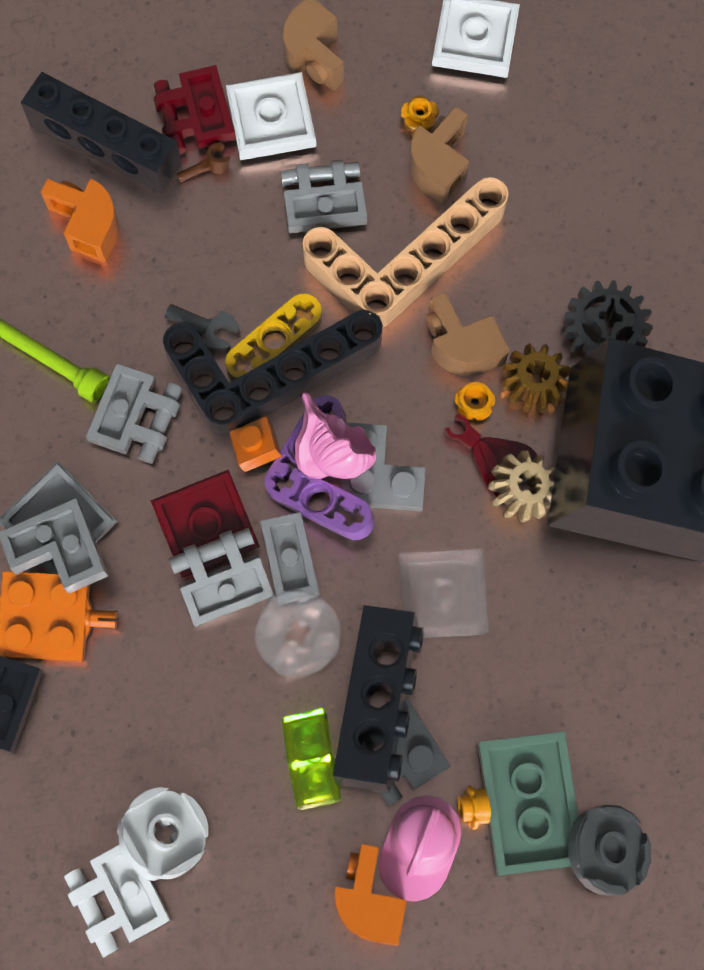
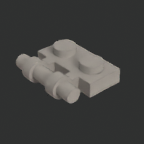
[281,159,367,234]
[86,363,182,464]
[168,528,274,627]

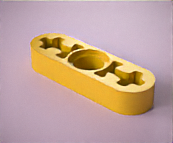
[225,294,322,381]

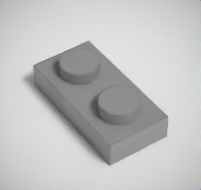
[260,512,319,605]

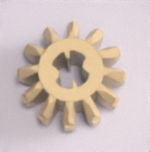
[488,450,556,522]

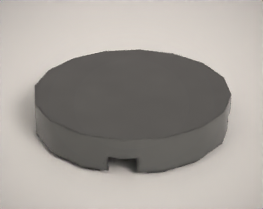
[568,805,651,896]

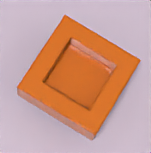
[230,416,282,472]

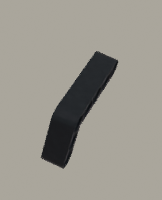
[163,310,383,437]

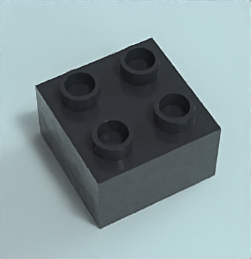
[547,338,704,562]

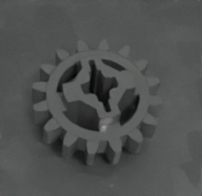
[563,280,653,357]

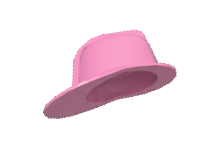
[379,795,462,902]

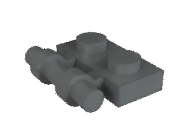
[362,696,451,807]

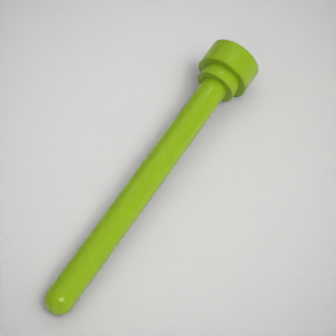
[0,318,110,403]

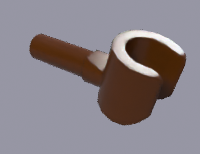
[177,143,230,183]

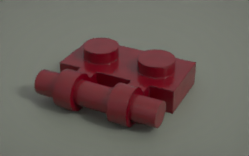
[153,65,236,155]

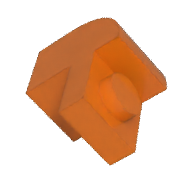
[41,179,119,263]
[335,844,406,946]

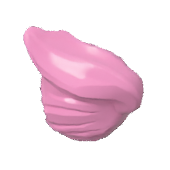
[295,392,377,479]

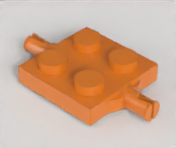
[0,571,118,661]

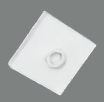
[432,0,520,78]
[226,72,316,160]

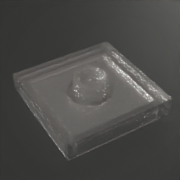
[399,549,489,638]

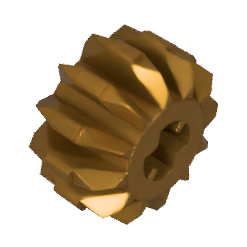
[501,343,570,413]

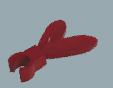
[444,414,537,497]

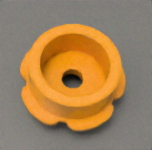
[401,96,439,133]
[455,382,495,421]
[457,785,491,830]

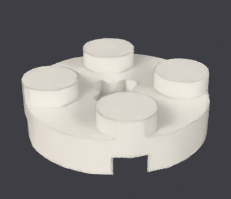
[117,787,209,881]

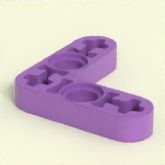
[264,395,375,540]

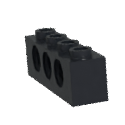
[21,72,182,194]
[332,605,424,793]

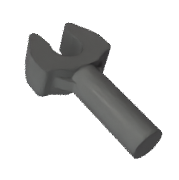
[165,304,240,354]

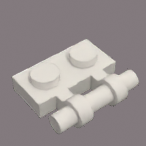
[64,845,171,958]

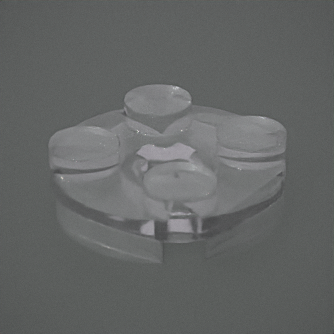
[255,589,341,677]

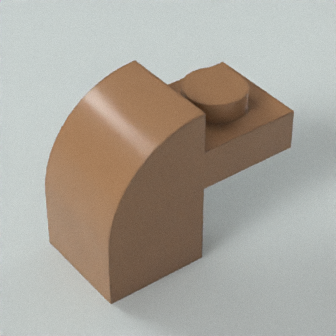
[283,0,344,92]
[409,106,469,206]
[426,292,509,376]

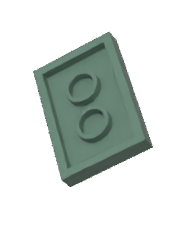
[478,731,579,876]

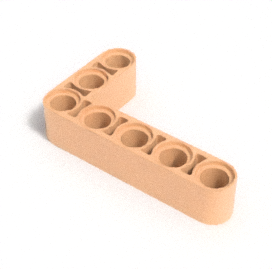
[302,177,509,328]

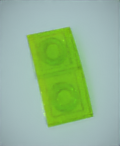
[282,708,341,811]

